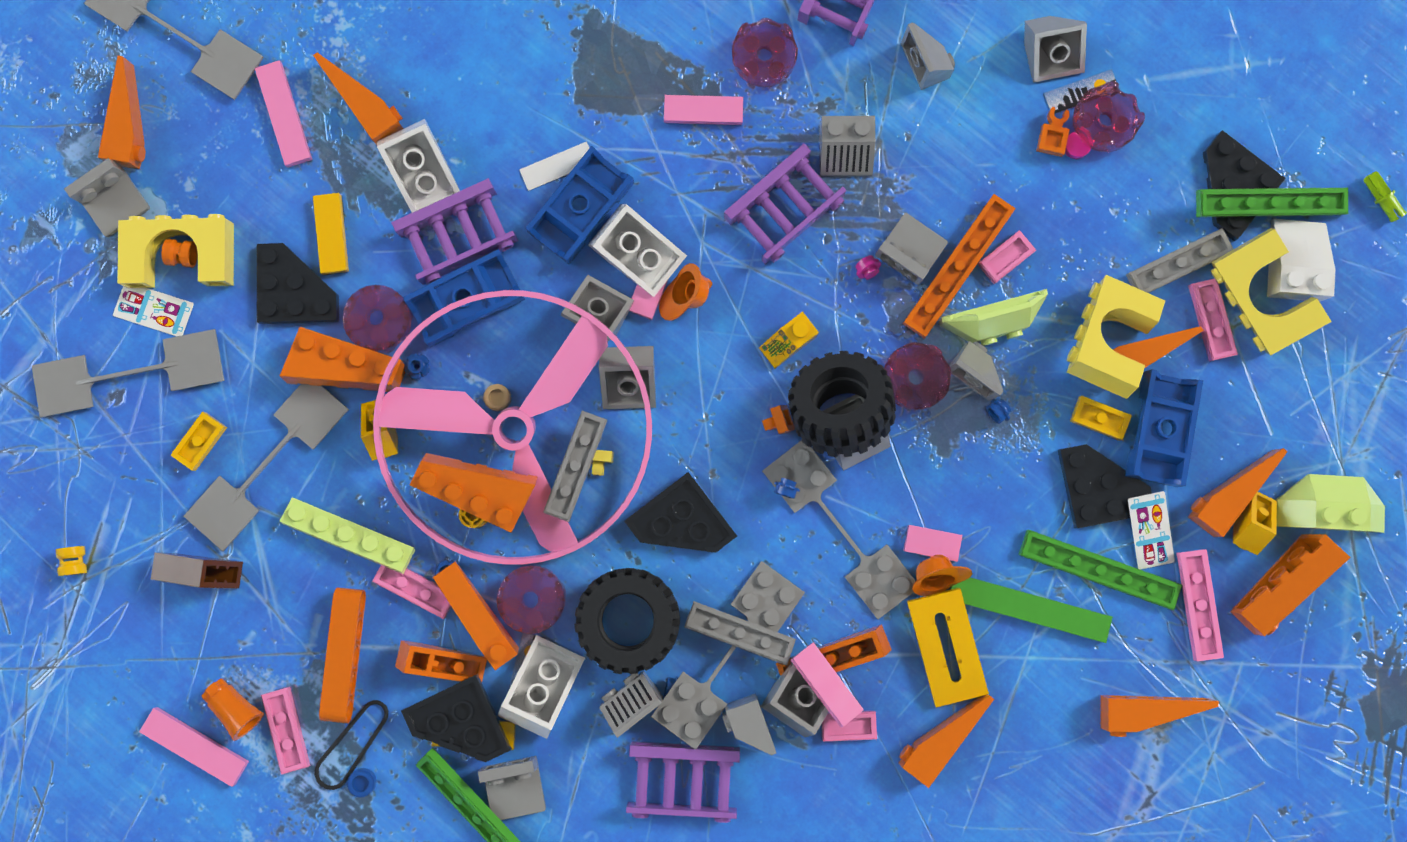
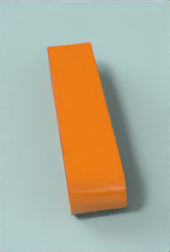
[319,587,366,724]

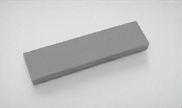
[1126,228,1233,293]
[543,411,607,522]
[684,601,796,666]

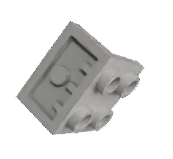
[64,158,150,238]
[875,213,948,285]
[478,756,546,820]

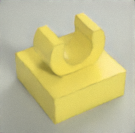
[592,450,614,476]

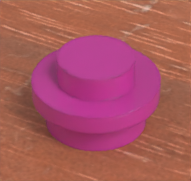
[855,255,881,280]

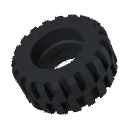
[788,351,896,457]
[574,568,680,674]

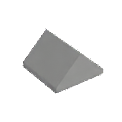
[561,275,634,341]

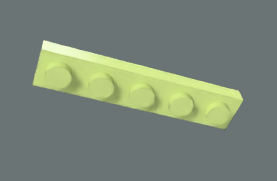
[280,497,415,574]

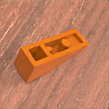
[395,640,487,682]

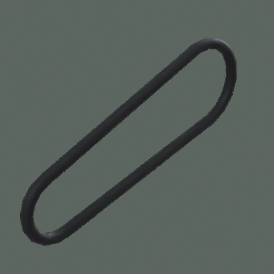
[314,700,389,790]

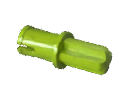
[1363,171,1407,222]

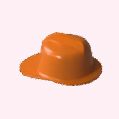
[659,263,712,321]
[912,554,972,596]

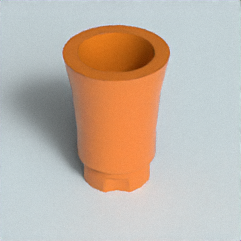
[201,678,264,741]

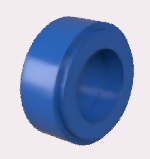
[347,768,377,798]

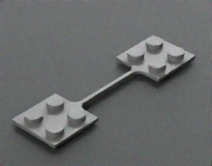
[84,0,264,100]
[31,329,224,418]
[183,384,349,551]
[762,440,916,619]
[651,561,805,750]

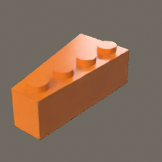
[280,327,405,392]
[410,453,538,533]
[1230,534,1351,636]

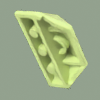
[939,289,1048,346]
[1276,474,1385,533]

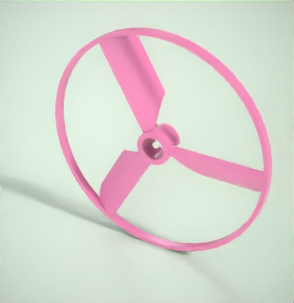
[373,290,652,565]

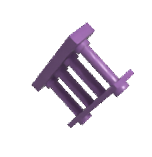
[797,0,875,46]
[724,143,846,265]
[391,178,518,285]
[626,741,740,823]

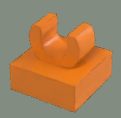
[762,405,795,434]

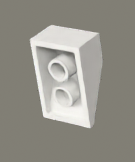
[377,119,460,213]
[588,204,687,297]
[1267,219,1335,302]
[498,635,585,739]

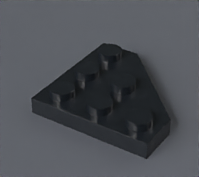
[1203,130,1285,241]
[257,243,339,324]
[1058,444,1152,529]
[624,472,737,553]
[401,674,512,762]

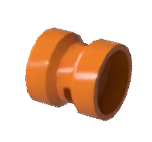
[161,239,198,268]

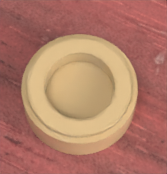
[483,384,511,411]

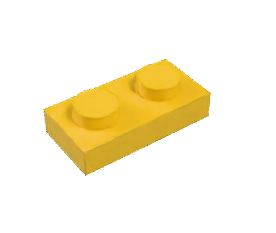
[1070,396,1132,441]
[171,411,228,471]

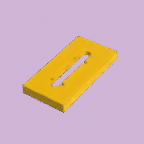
[907,587,989,708]

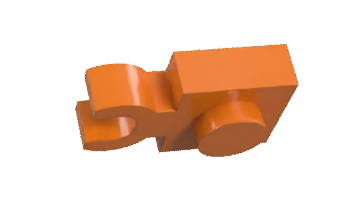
[1036,107,1070,157]

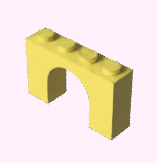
[117,214,234,288]
[1211,228,1332,356]
[1067,275,1165,399]

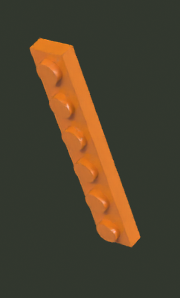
[903,194,1016,339]

